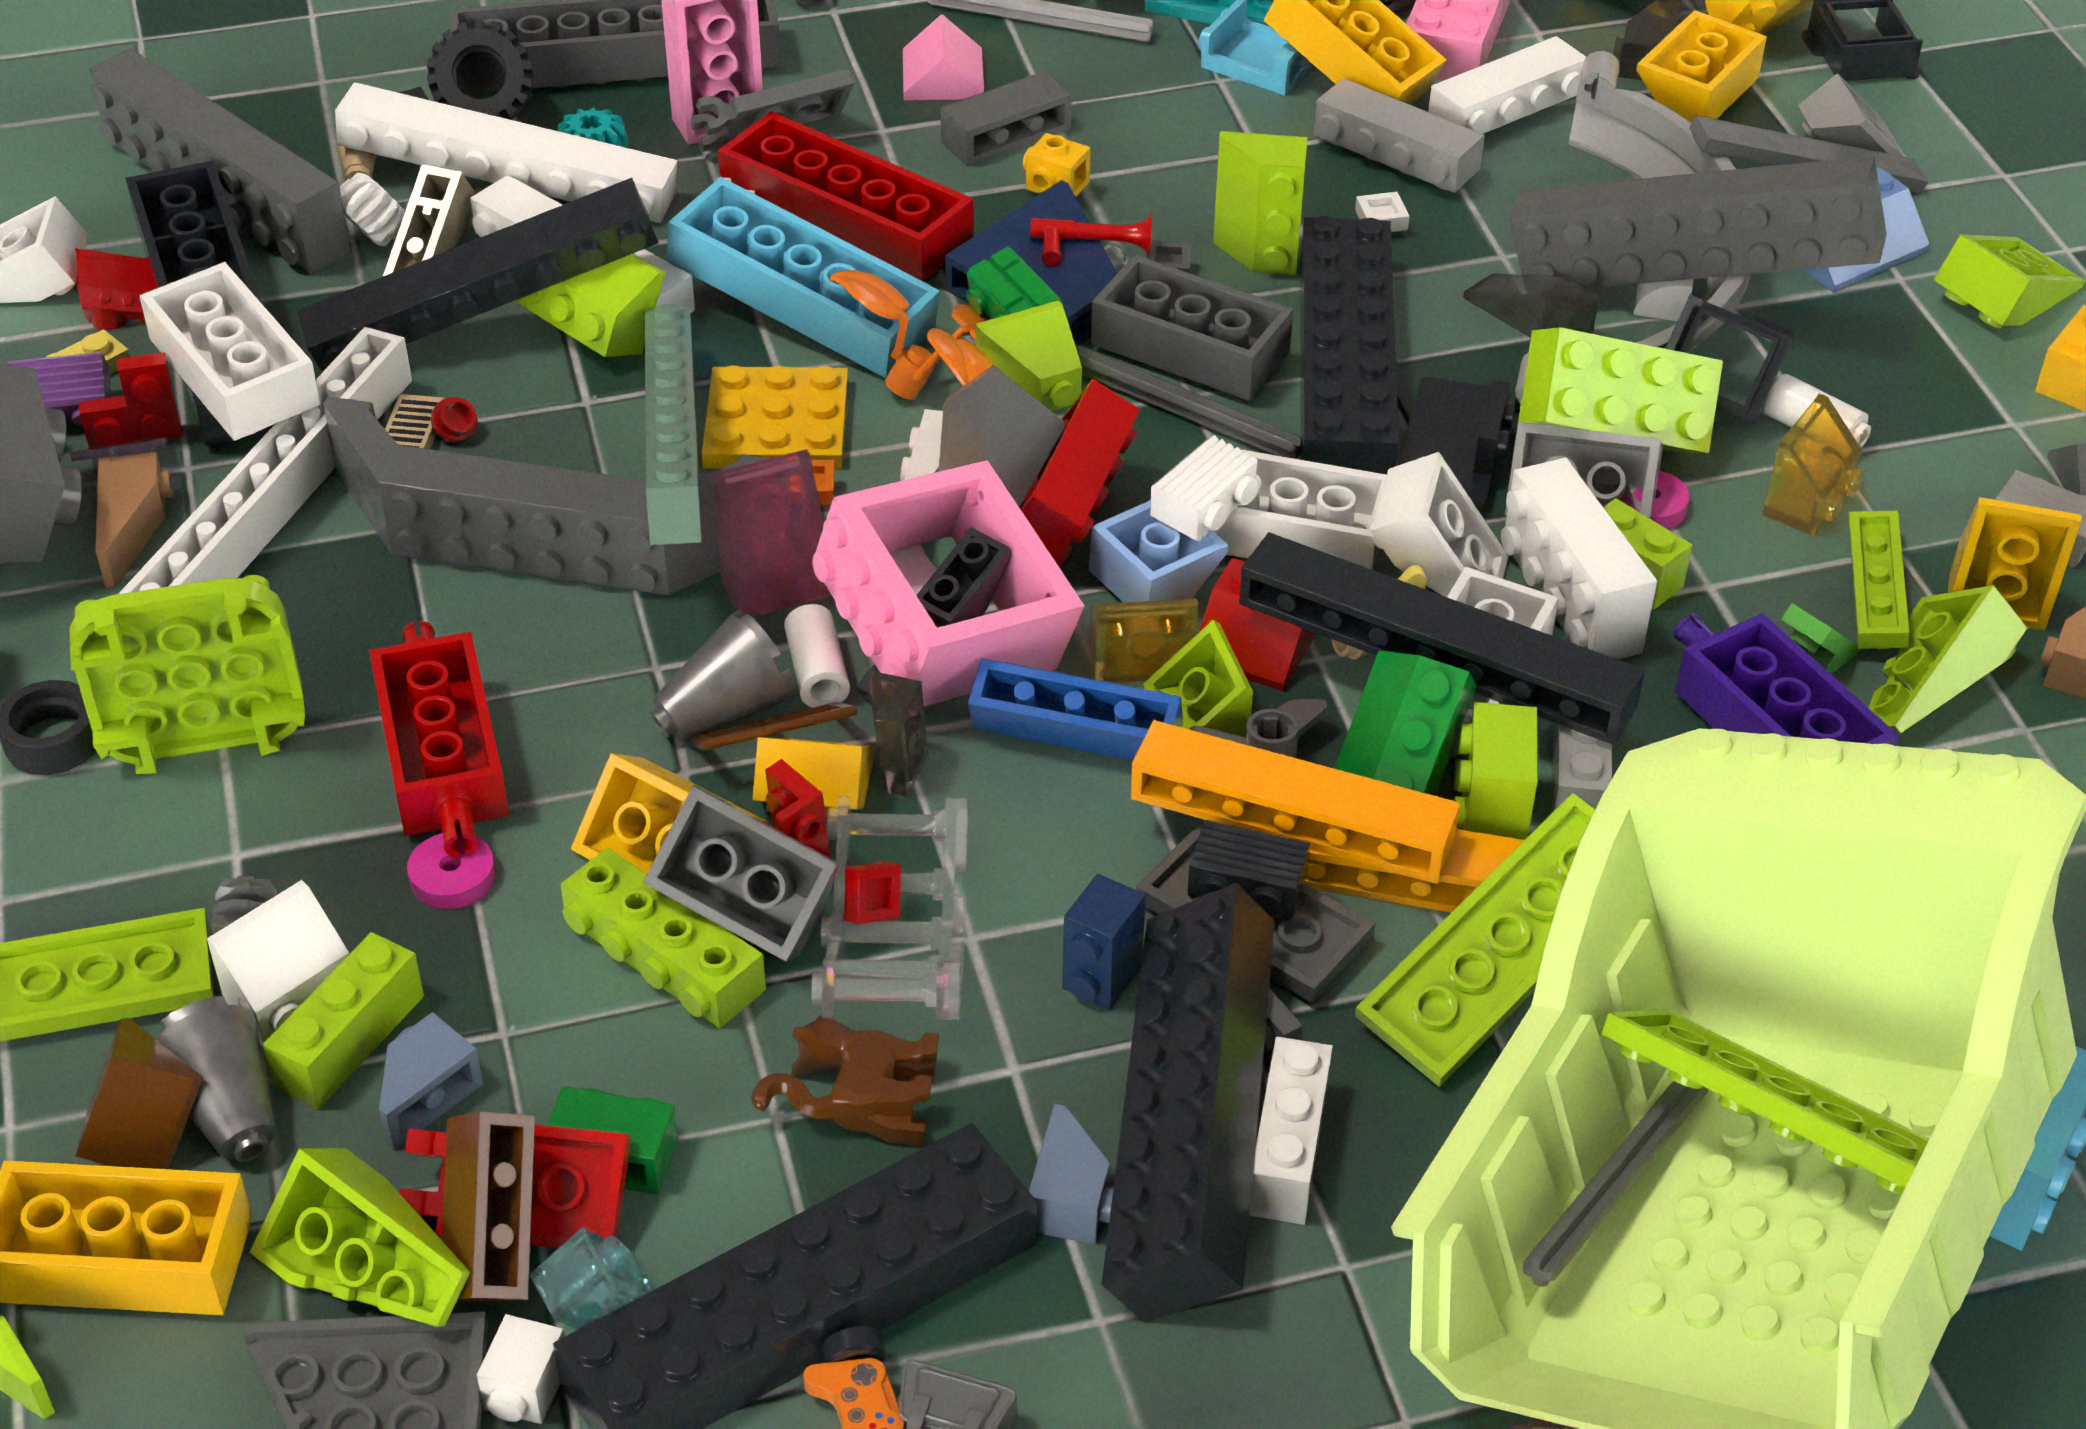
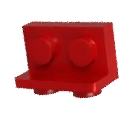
[765,759,831,859]

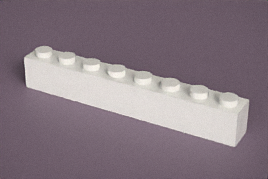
[335,82,677,223]

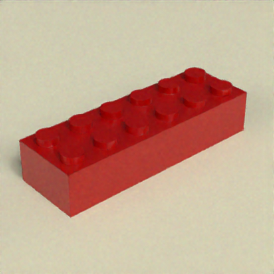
[718,111,974,282]

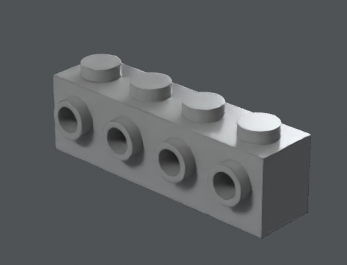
[1314,78,1485,193]

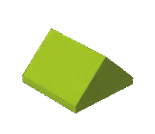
[1143,620,1253,737]

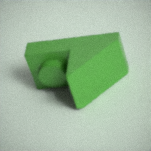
[1780,603,1860,674]

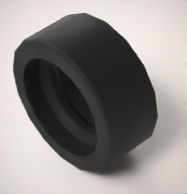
[0,680,97,775]

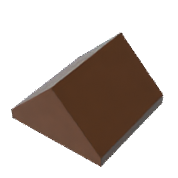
[76,1018,203,1169]

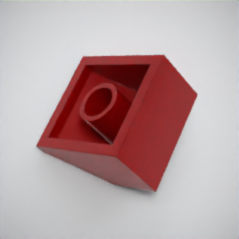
[1199,558,1317,691]

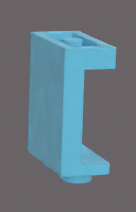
[1198,0,1314,96]

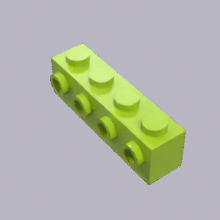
[560,847,766,1029]

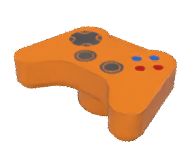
[803,1358,904,1429]

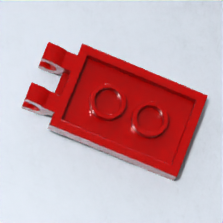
[399,1116,631,1255]

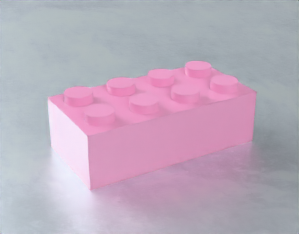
[661,0,763,145]
[1406,0,1510,80]

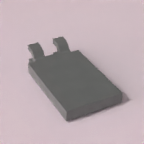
[690,68,854,152]

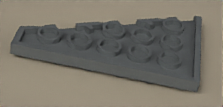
[243,1312,488,1429]

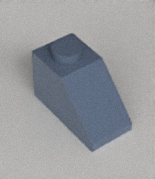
[379,1012,483,1151]
[1029,1104,1113,1245]

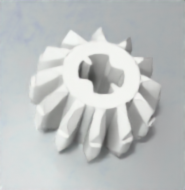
[340,172,405,246]

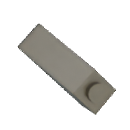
[383,165,476,276]

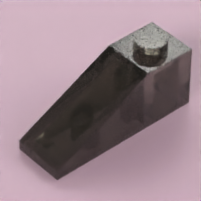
[1613,0,1681,80]
[1463,273,1599,338]

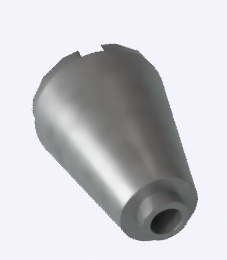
[650,610,797,741]
[155,996,276,1162]

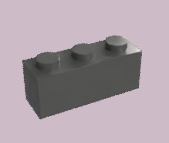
[941,71,1072,166]

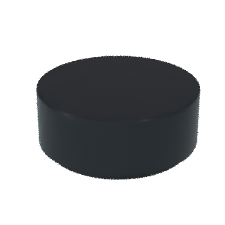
[821,1326,886,1363]

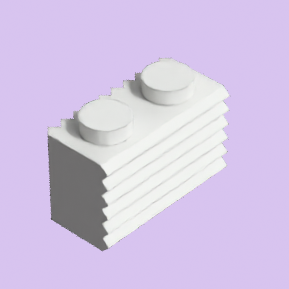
[1150,435,1259,542]

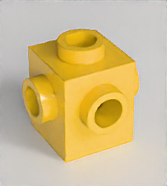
[1022,133,1091,197]

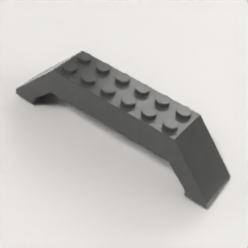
[323,396,792,595]

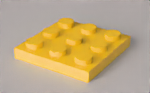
[702,365,849,470]

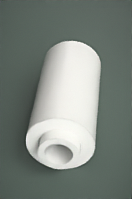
[1764,374,1871,455]
[784,604,850,707]

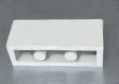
[1250,1037,1333,1225]

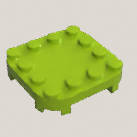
[70,575,305,774]

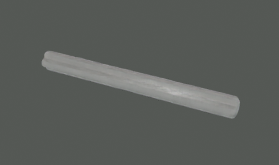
[928,0,1154,42]

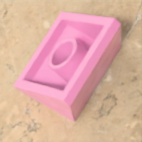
[903,14,984,100]

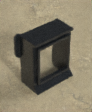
[1801,0,1923,81]
[1665,294,1794,425]

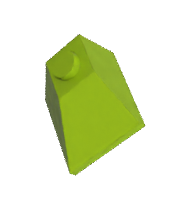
[976,300,1082,411]

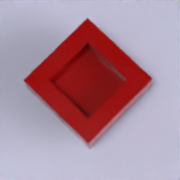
[844,861,901,925]

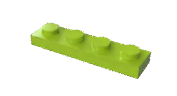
[1849,510,1910,649]

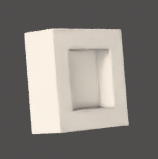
[1355,192,1410,232]

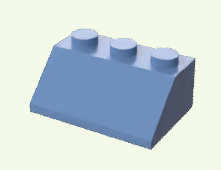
[1803,167,1930,293]

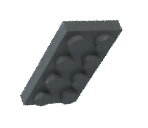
[1136,824,1376,1003]

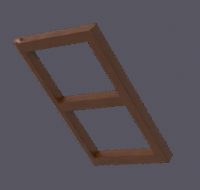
[690,702,857,751]

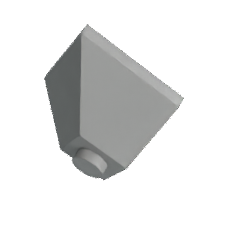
[1798,73,1906,157]

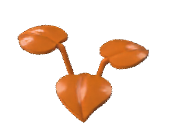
[828,270,997,400]

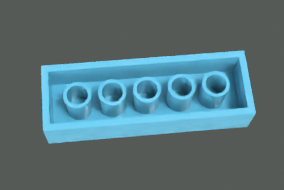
[667,177,940,378]

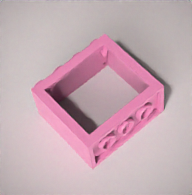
[812,460,1085,712]

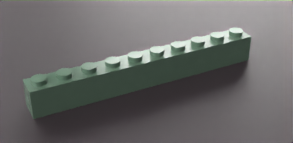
[645,304,701,545]

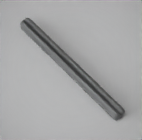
[1075,344,1302,459]
[1523,1081,1709,1287]

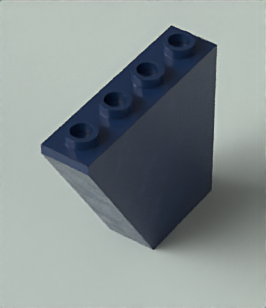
[945,180,1117,345]

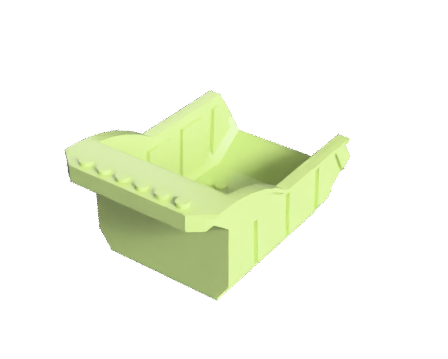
[1391,728,2086,1429]

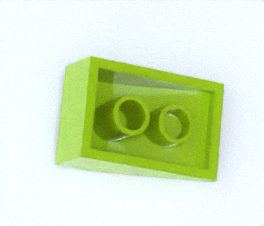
[1934,234,2086,329]

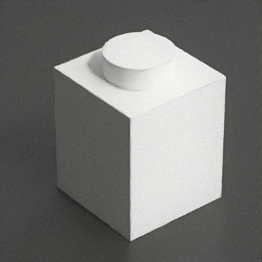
[476,1314,565,1424]

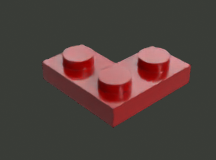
[79,352,183,449]

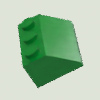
[1334,651,1477,796]

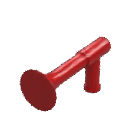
[1030,212,1152,267]

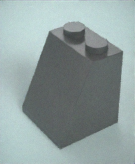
[938,365,1067,508]

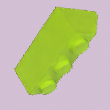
[1213,131,1308,275]
[515,253,666,357]

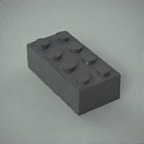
[1091,255,1294,401]

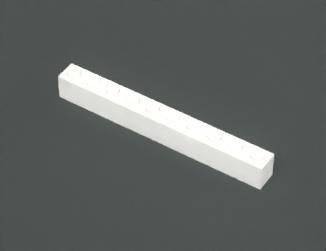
[119,327,412,594]

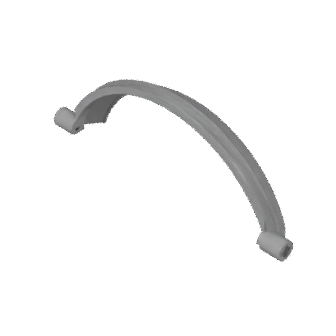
[1515,51,1751,409]

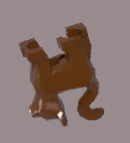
[751,1013,939,1148]

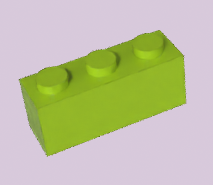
[262,932,424,1110]

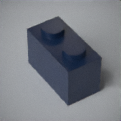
[1062,873,1146,1010]

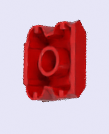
[75,248,156,331]

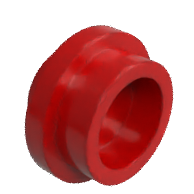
[431,397,478,443]

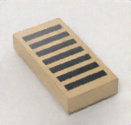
[385,394,445,449]

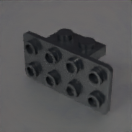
[1398,377,1516,511]

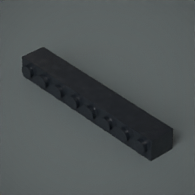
[297,177,659,373]
[1239,532,1645,745]

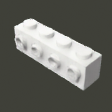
[1428,36,1586,134]

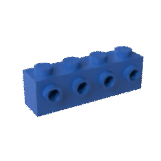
[968,658,1183,760]

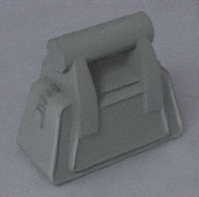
[897,1359,1018,1429]

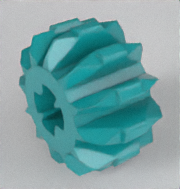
[558,107,628,148]

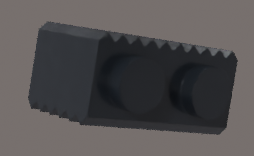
[1187,820,1311,921]

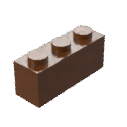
[442,1112,535,1303]

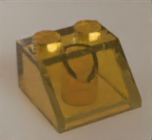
[1763,393,1863,537]
[1089,599,1198,683]

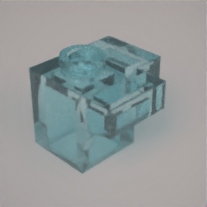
[529,1227,655,1330]

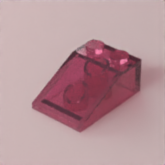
[713,449,832,617]

